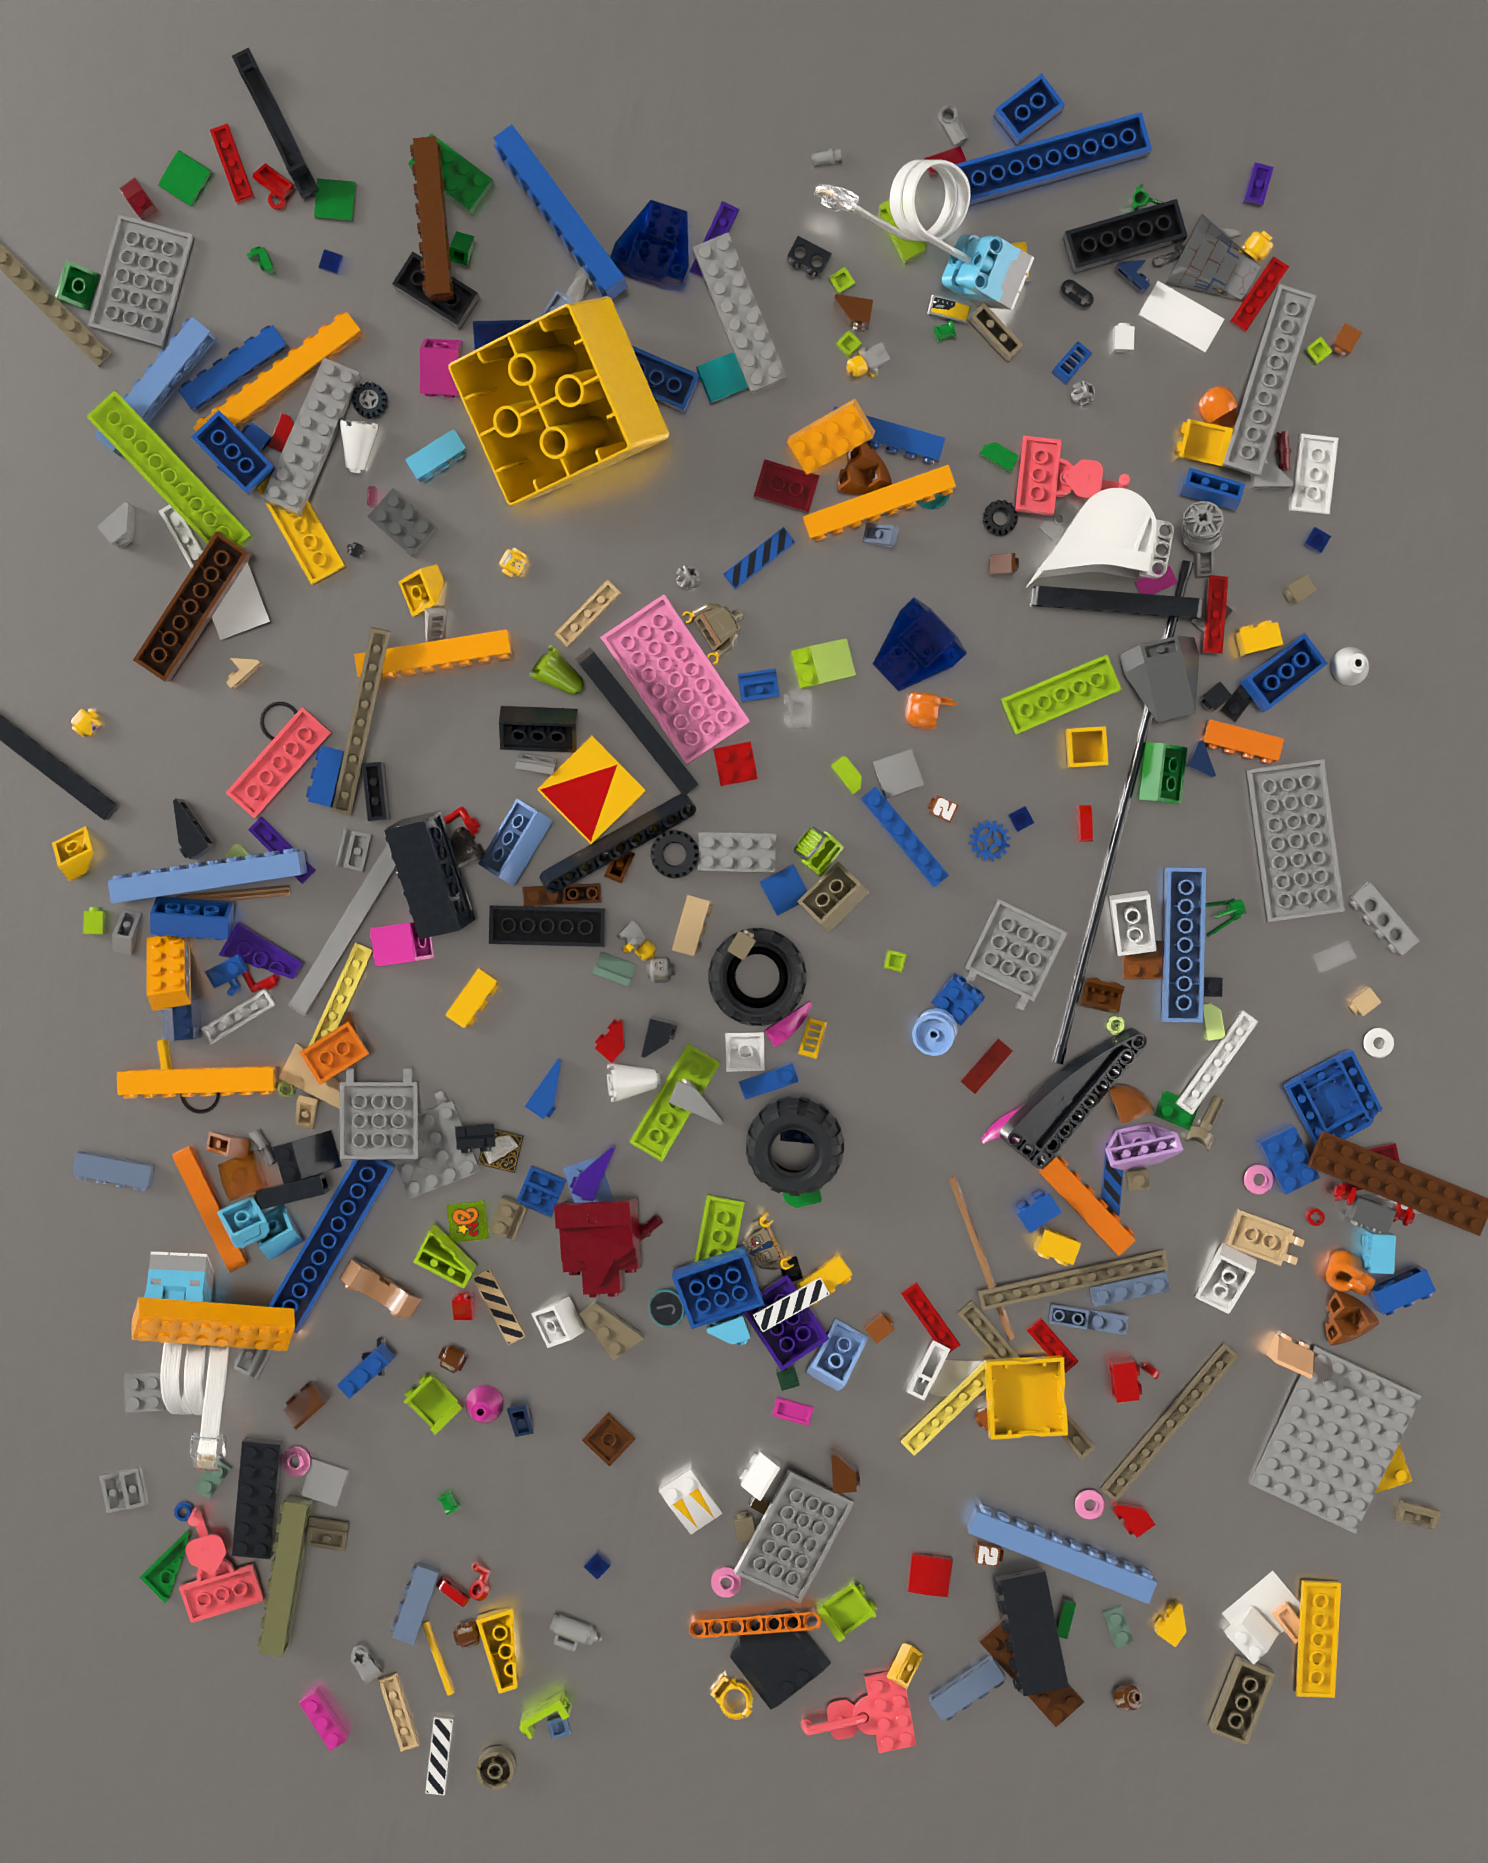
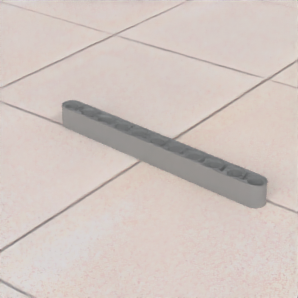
[288,843,396,1017]

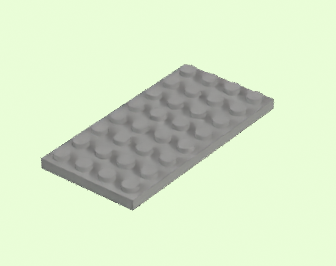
[1246,759,1345,922]

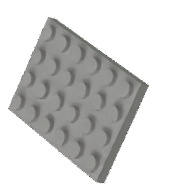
[88,214,194,347]
[734,1470,854,1603]

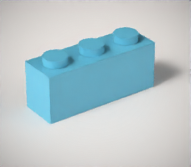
[405,429,468,482]

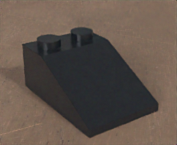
[173,798,215,860]
[273,1130,342,1184]

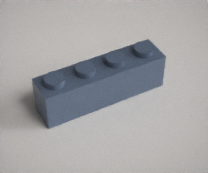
[72,1151,155,1191]
[1089,1270,1170,1307]
[390,1562,441,1645]
[929,1656,1006,1722]

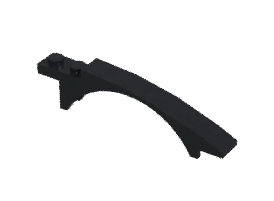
[232,47,319,198]

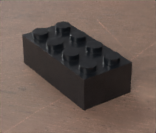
[392,251,480,329]

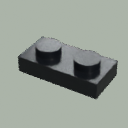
[1220,683,1253,723]

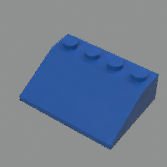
[672,1246,764,1329]

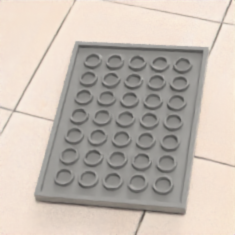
[1249,1346,1422,1534]

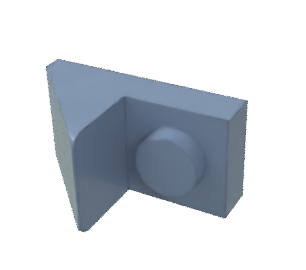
[862,523,899,548]

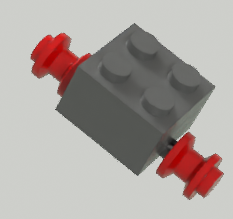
[1333,1183,1415,1235]

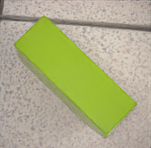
[831,756,862,795]

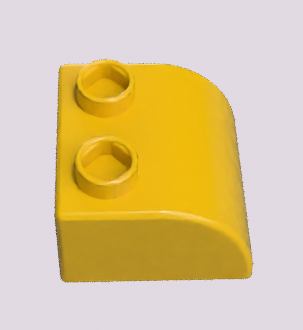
[449,296,669,506]

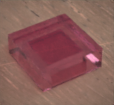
[367,486,378,508]

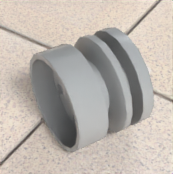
[1182,501,1224,553]

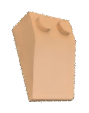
[1266,1333,1314,1379]

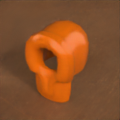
[1199,386,1238,428]
[907,692,957,730]
[1326,1250,1376,1296]

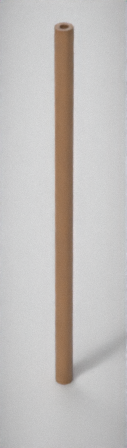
[949,1176,1015,1341]

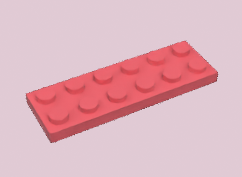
[226,707,331,818]

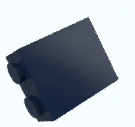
[161,999,202,1041]

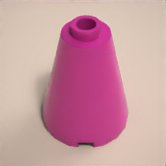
[465,1385,504,1424]

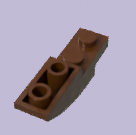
[522,883,601,906]

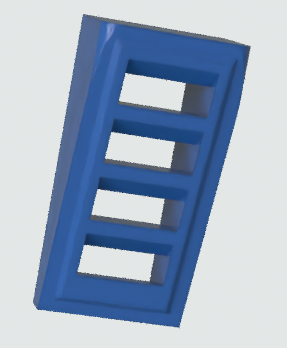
[1052,341,1092,385]

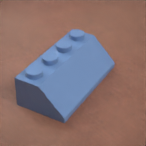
[478,799,553,886]

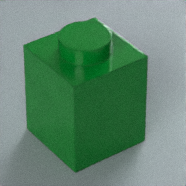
[450,231,475,266]

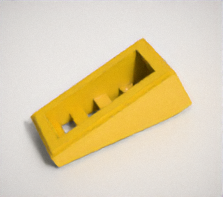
[798,1017,827,1059]

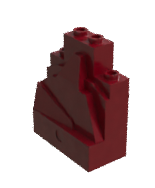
[554,1198,642,1298]

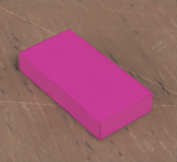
[1134,565,1178,594]
[772,1397,814,1426]

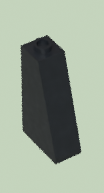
[254,1172,330,1210]

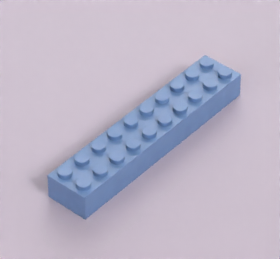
[108,848,308,904]
[966,1504,1157,1604]

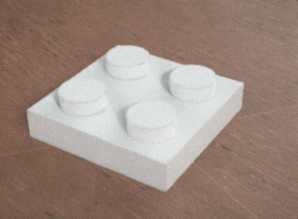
[725,1032,765,1072]

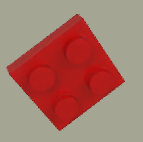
[713,741,758,786]

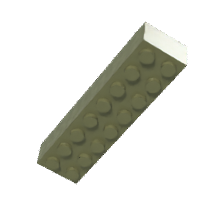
[257,1494,313,1657]

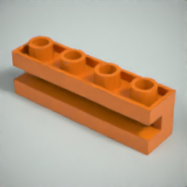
[1202,719,1284,764]

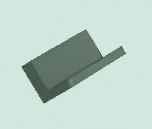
[592,952,636,987]

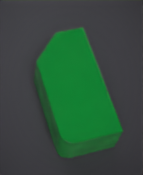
[979,442,1019,473]
[783,1189,822,1208]
[1056,1599,1076,1639]

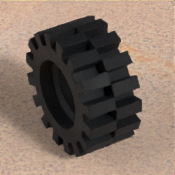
[983,500,1018,536]

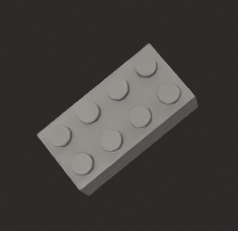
[698,832,776,873]

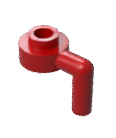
[444,807,480,836]
[242,971,279,993]
[469,1563,490,1601]

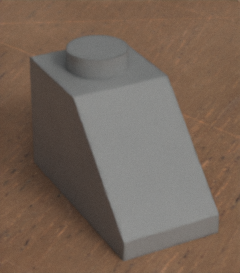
[1251,460,1293,489]
[112,909,142,955]

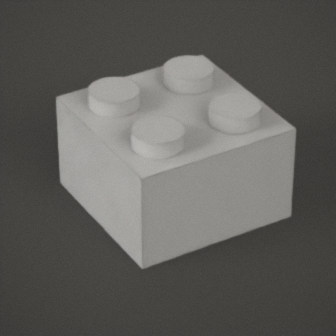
[123,1369,166,1413]

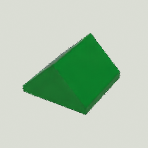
[55,260,100,311]

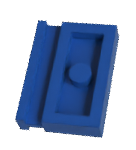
[738,668,780,702]

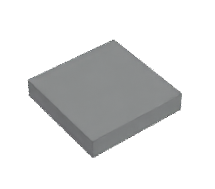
[300,1458,349,1507]

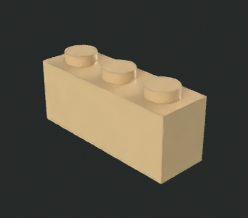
[672,895,712,956]

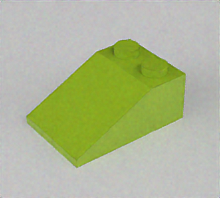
[791,638,856,690]

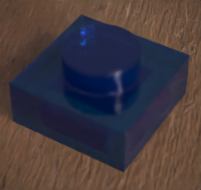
[318,249,343,275]
[1304,527,1331,554]
[1008,806,1034,832]
[584,1552,611,1580]

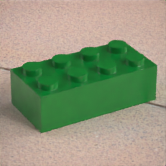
[408,133,495,215]

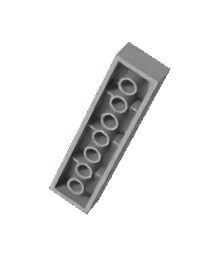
[693,233,787,394]
[262,358,361,517]

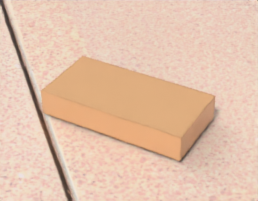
[1271,1601,1300,1644]

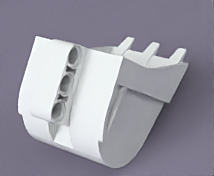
[1026,488,1174,588]

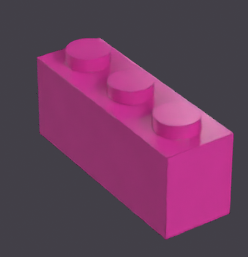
[299,1687,349,1751]

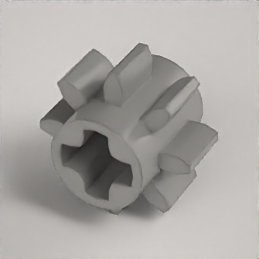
[1071,380,1095,406]
[675,565,700,590]

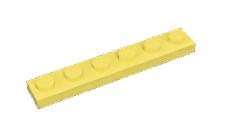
[309,942,373,1046]
[901,1362,986,1456]

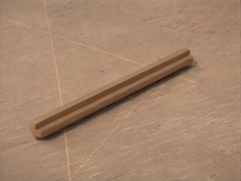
[176,885,290,901]

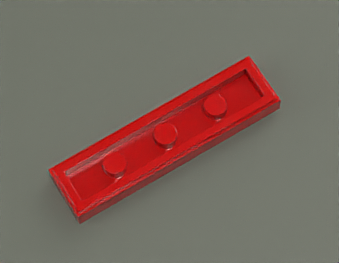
[210,123,255,203]
[1230,256,1289,332]
[1202,575,1229,654]
[901,1282,961,1354]

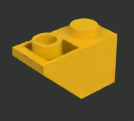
[1154,1599,1187,1647]

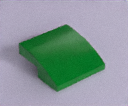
[158,150,212,206]

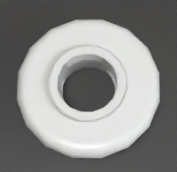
[1364,1028,1394,1058]

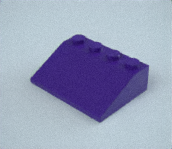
[743,1275,830,1371]

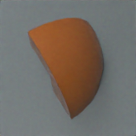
[838,443,892,494]
[1108,1083,1155,1124]
[1325,1292,1380,1346]

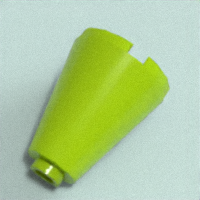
[529,645,584,695]

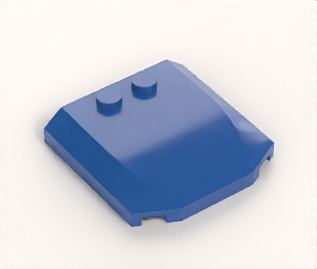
[1283,1050,1382,1145]

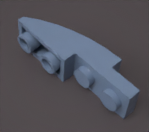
[1049,1304,1129,1335]

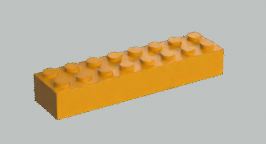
[354,629,514,679]
[117,1066,278,1098]
[132,1297,295,1351]

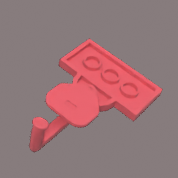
[1015,436,1130,516]
[179,1507,265,1623]
[801,1671,916,1753]

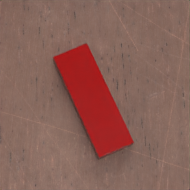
[1027,1318,1079,1373]

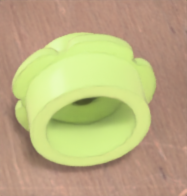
[1107,1016,1126,1035]
[277,1080,296,1098]

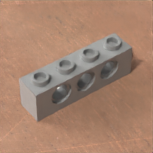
[1349,882,1420,956]

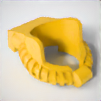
[710,1676,753,1720]

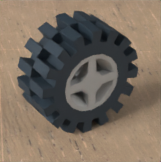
[352,382,388,419]

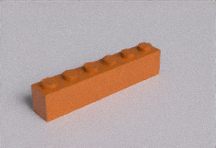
[1038,1156,1136,1256]

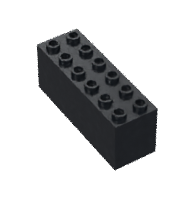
[384,810,475,939]
[993,1567,1069,1696]

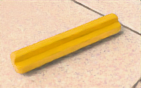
[157,1039,173,1069]

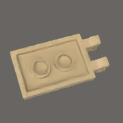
[1226,1210,1305,1266]

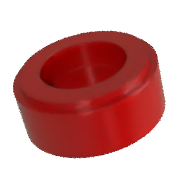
[1141,1362,1160,1380]

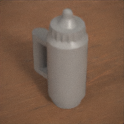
[549,1614,601,1652]

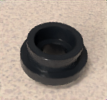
[347,542,366,558]

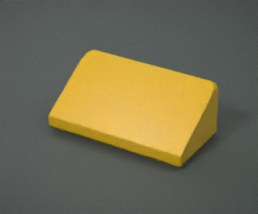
[887,1644,924,1689]

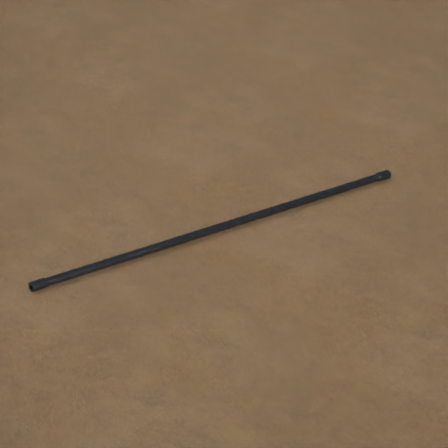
[1052,560,1194,1065]

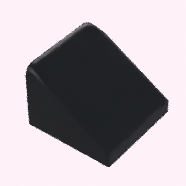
[781,1256,803,1282]

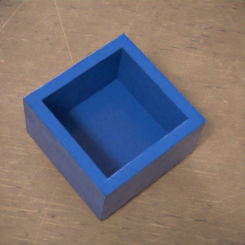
[1014,1189,1062,1233]

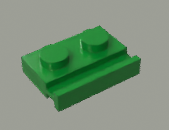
[1154,1090,1200,1130]

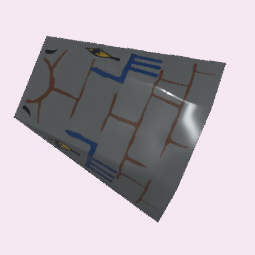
[1166,214,1261,301]

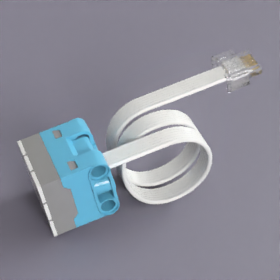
[814,160,1034,310]
[144,1252,229,1471]

